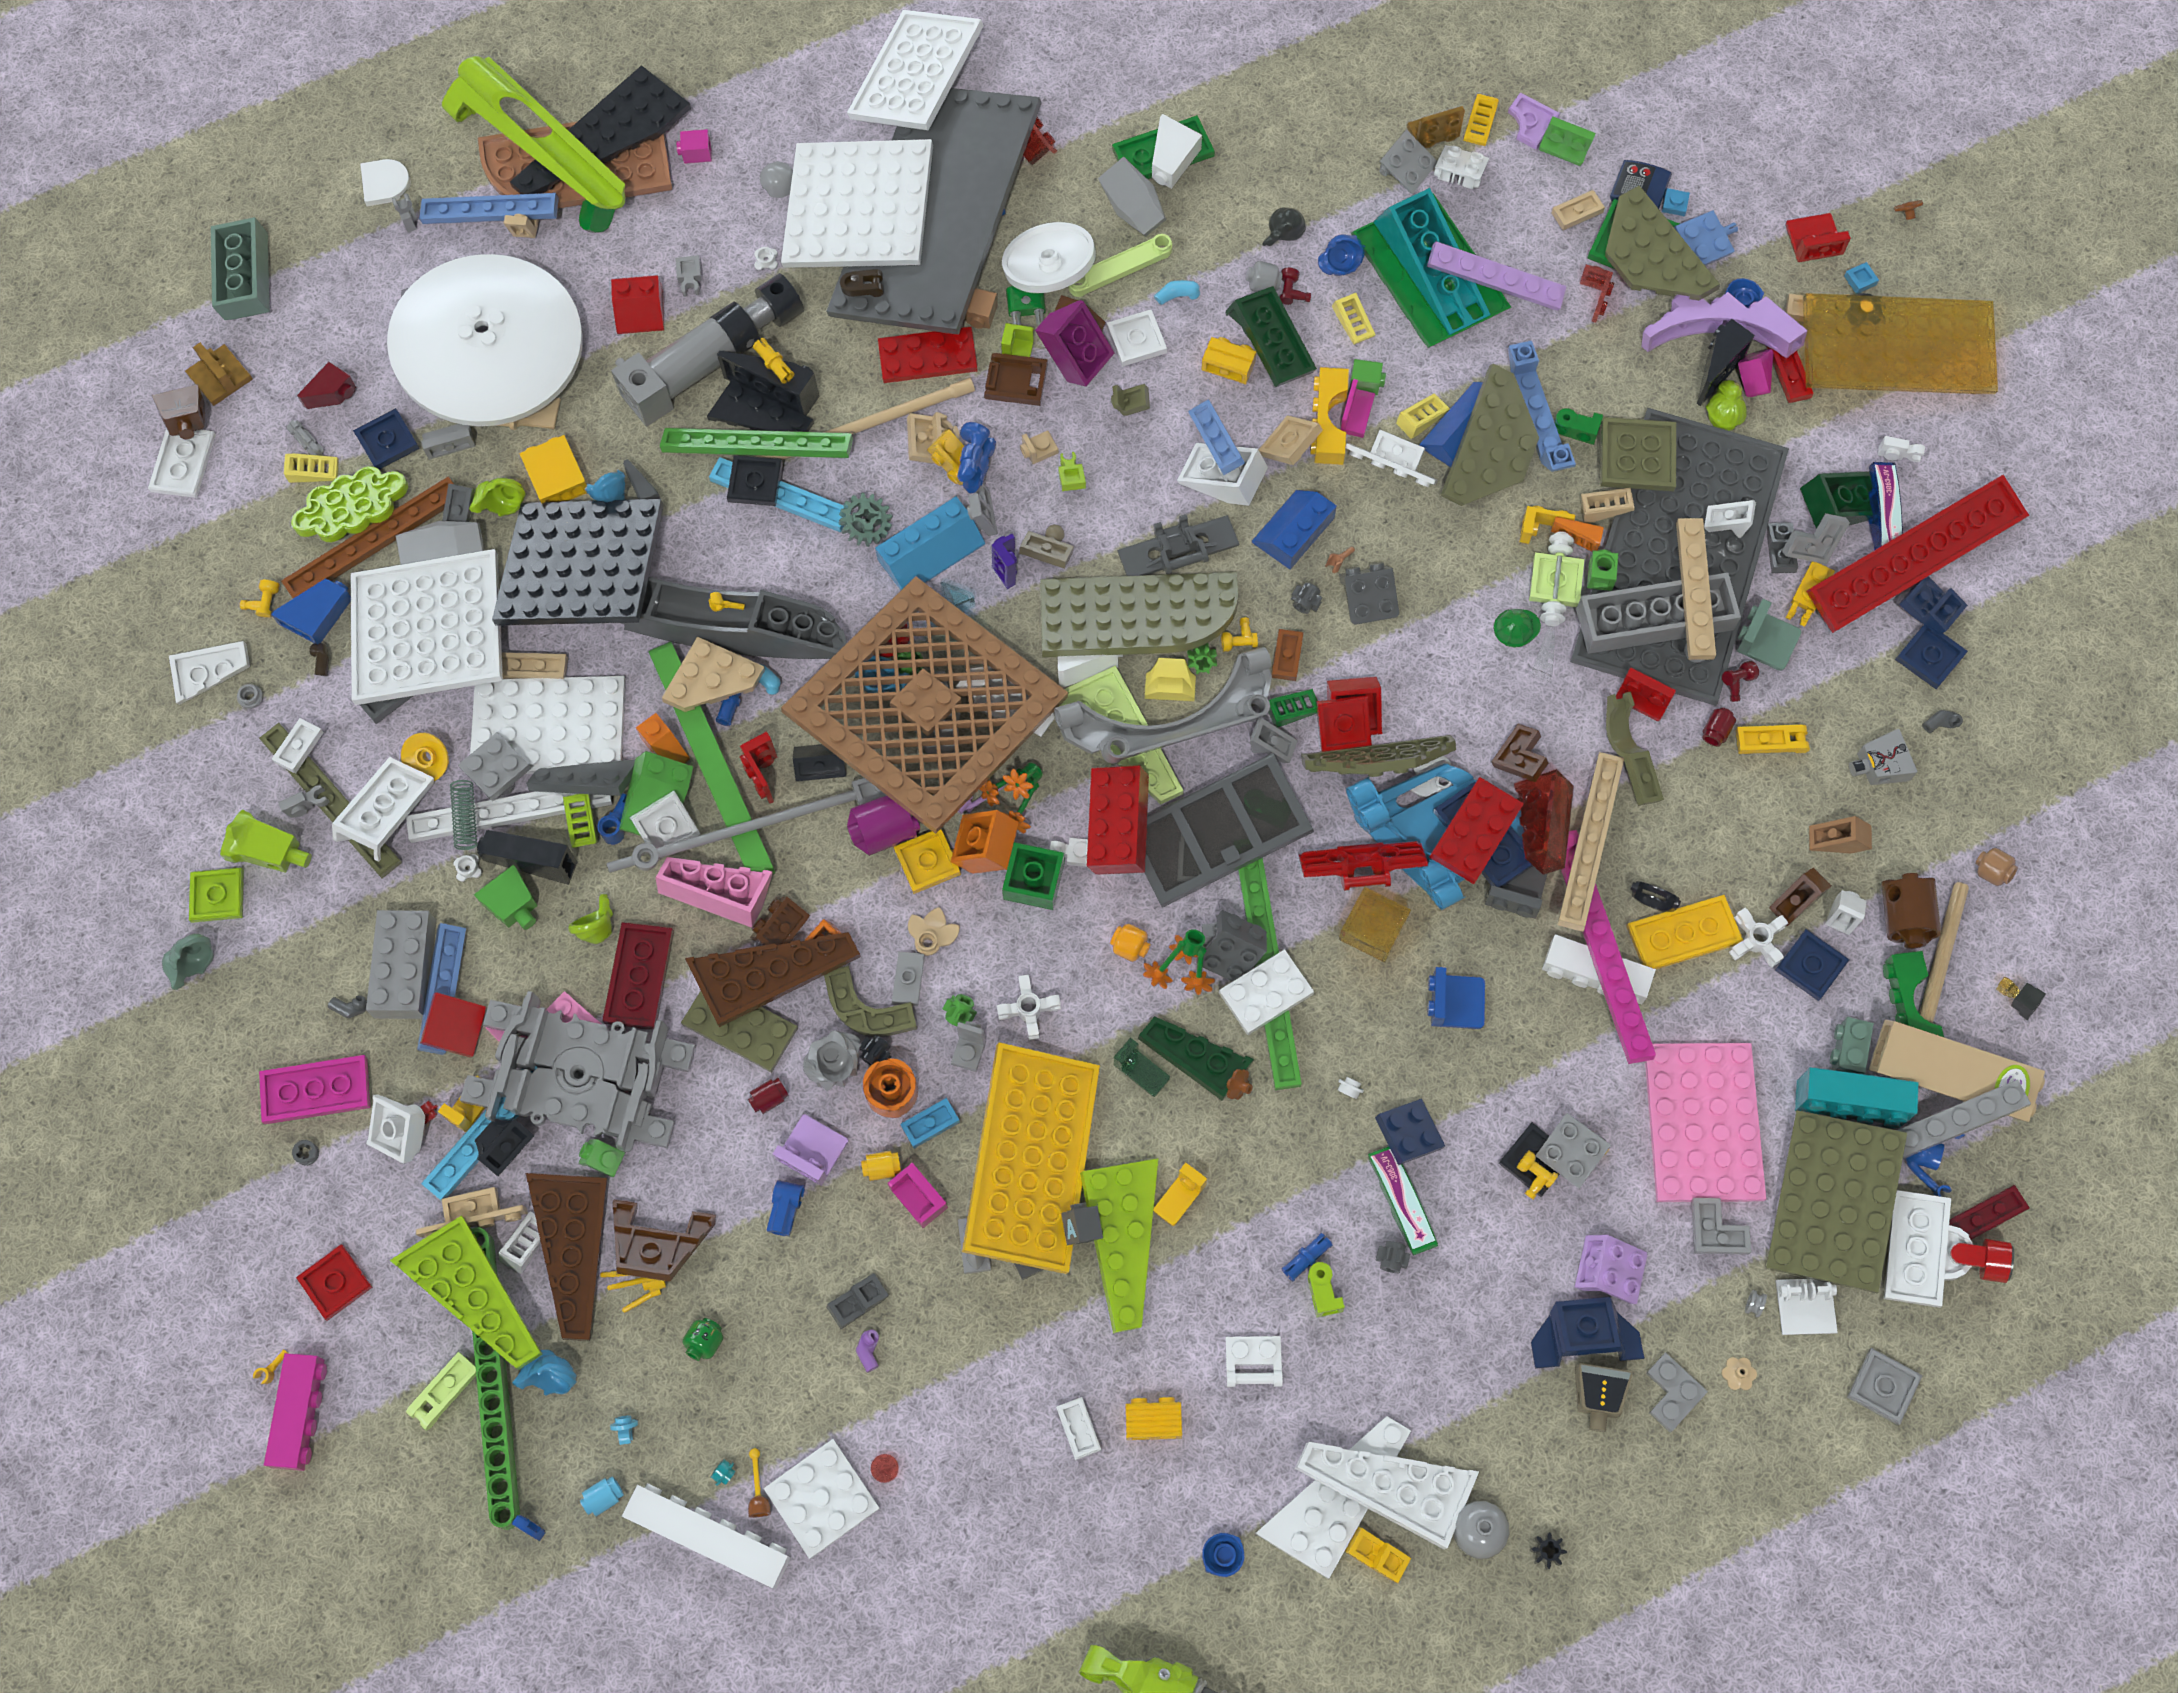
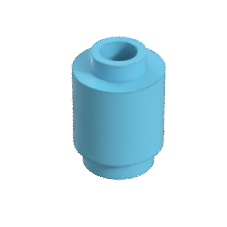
[580,1476,624,1517]

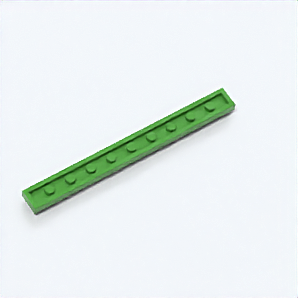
[1233,839,1302,1090]

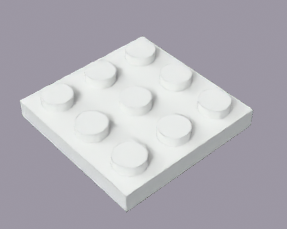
[763,1439,880,1560]

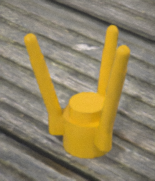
[600,1271,666,1313]

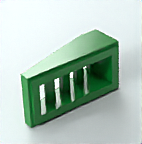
[1268,689,1318,728]

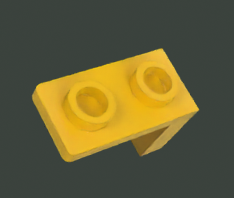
[1519,506,1576,544]
[438,1076,485,1133]
[1153,1162,1207,1226]

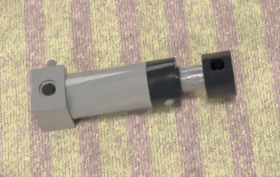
[611,273,804,427]

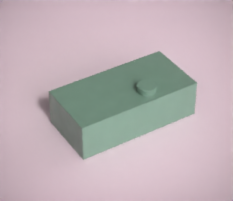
[211,217,270,320]

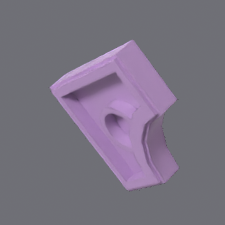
[1508,93,1560,149]

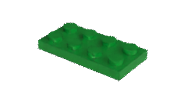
[1112,115,1215,179]

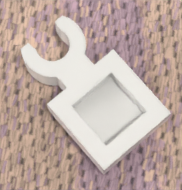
[1877,436,1925,462]

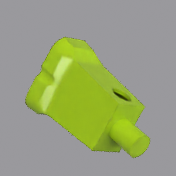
[220,809,312,873]

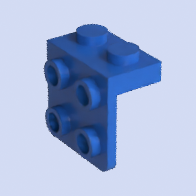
[1427,967,1485,1029]

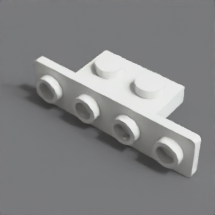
[1345,430,1438,487]

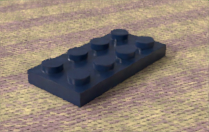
[1433,781,1538,888]

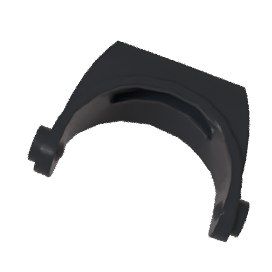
[1630,881,1681,912]

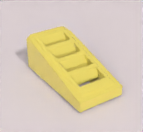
[1332,293,1376,345]
[1396,393,1450,439]
[284,454,339,483]

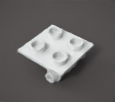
[1434,145,1489,190]
[1776,1279,1838,1335]

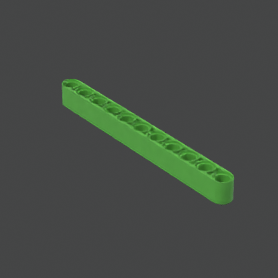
[648,641,775,875]
[471,1227,520,1530]

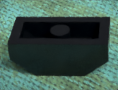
[474,1118,534,1176]

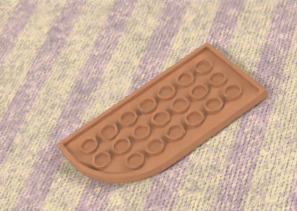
[478,121,673,209]

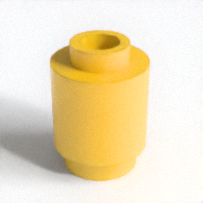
[861,1151,901,1181]

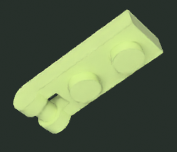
[406,1352,476,1431]

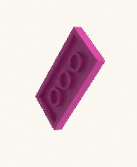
[259,1055,370,1124]

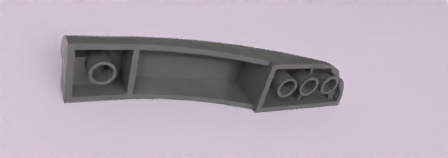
[621,577,846,659]

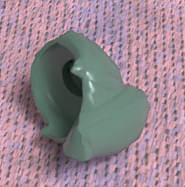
[162,934,214,990]

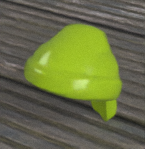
[568,894,613,944]

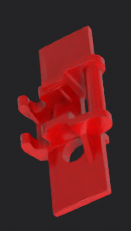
[1299,841,1428,891]

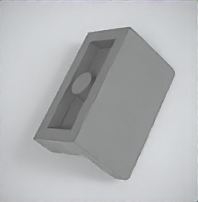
[421,424,476,460]

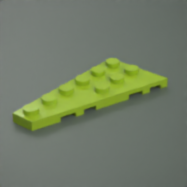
[1080,1158,1159,1334]
[390,1215,543,1370]

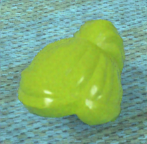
[1706,380,1747,431]
[469,478,526,517]

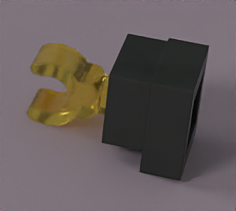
[1996,977,2046,1021]

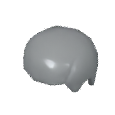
[759,161,793,198]

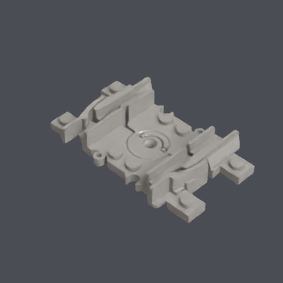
[460,991,696,1152]

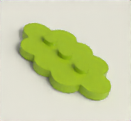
[291,466,408,542]

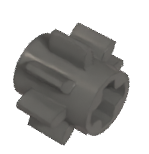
[1291,583,1322,614]
[1376,1241,1411,1274]

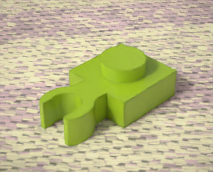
[1058,452,1086,491]

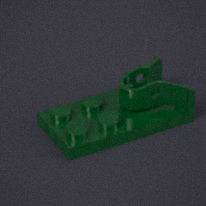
[1225,286,1317,388]

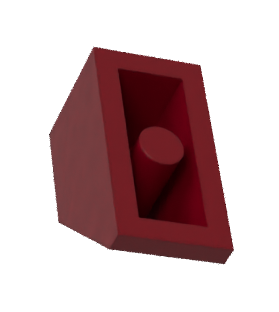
[297,361,356,409]

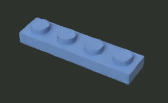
[1188,399,1245,475]

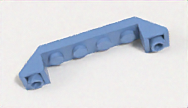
[1508,341,1576,472]

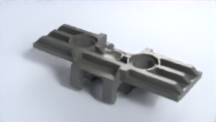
[1117,514,1239,576]

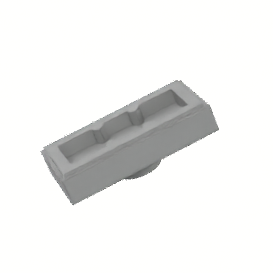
[892,951,925,1006]

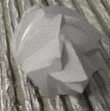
[803,1030,861,1092]

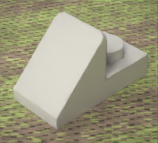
[1704,500,1756,538]

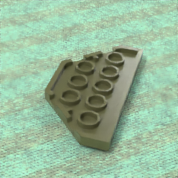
[1605,186,1720,301]
[1441,363,1539,506]
[1301,735,1456,777]

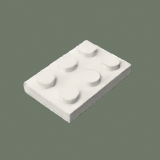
[1219,949,1314,1035]

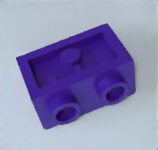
[992,534,1017,590]

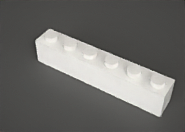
[622,1483,791,1590]

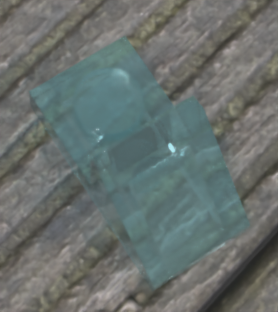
[930,582,975,624]

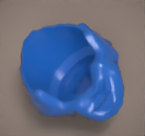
[1318,234,1366,276]

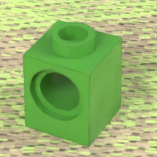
[1587,550,1618,591]

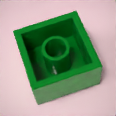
[1002,842,1065,910]

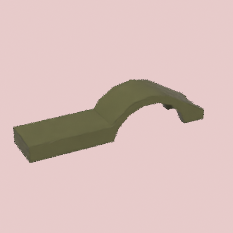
[1606,692,1664,806]

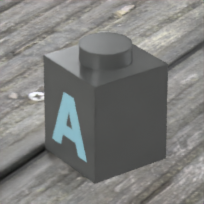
[1061,1203,1103,1246]

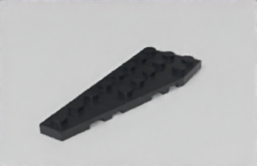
[510,65,691,194]

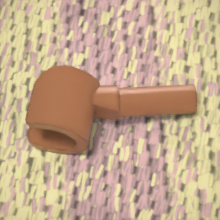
[1325,546,1355,573]

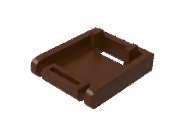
[984,353,1048,406]

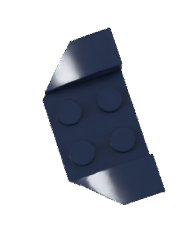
[1531,1297,1645,1369]

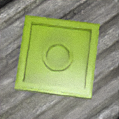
[189,868,244,923]

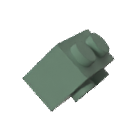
[1830,1017,1874,1075]

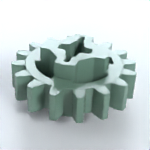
[838,493,892,547]

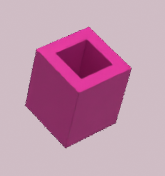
[676,129,712,164]

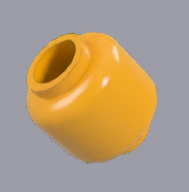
[1110,924,1151,962]

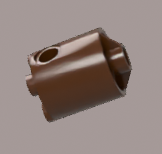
[1881,873,1941,949]

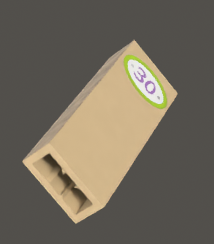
[1868,1020,2045,1122]

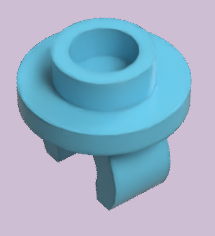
[610,1415,638,1445]

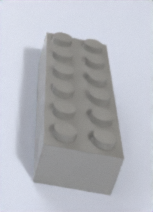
[1576,573,1741,654]

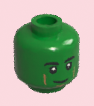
[682,1318,724,1361]

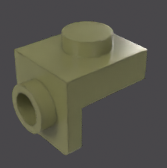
[1111,384,1150,416]

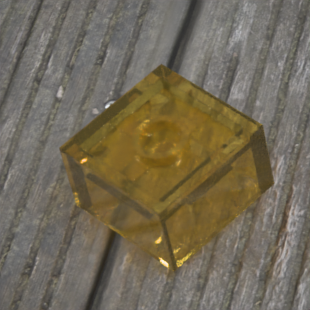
[1339,887,1411,963]

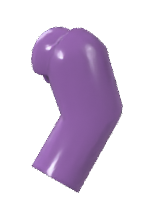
[856,1330,879,1373]

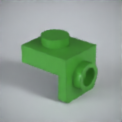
[578,1139,625,1177]

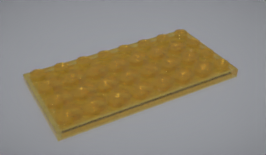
[1803,293,1998,394]

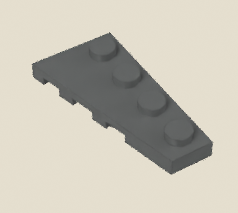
[526,759,635,796]

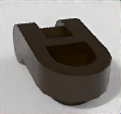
[840,269,883,297]

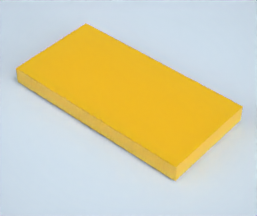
[1626,895,1743,969]

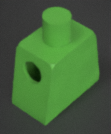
[474,865,538,930]

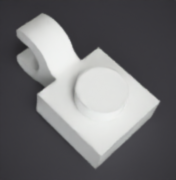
[1050,838,1088,867]

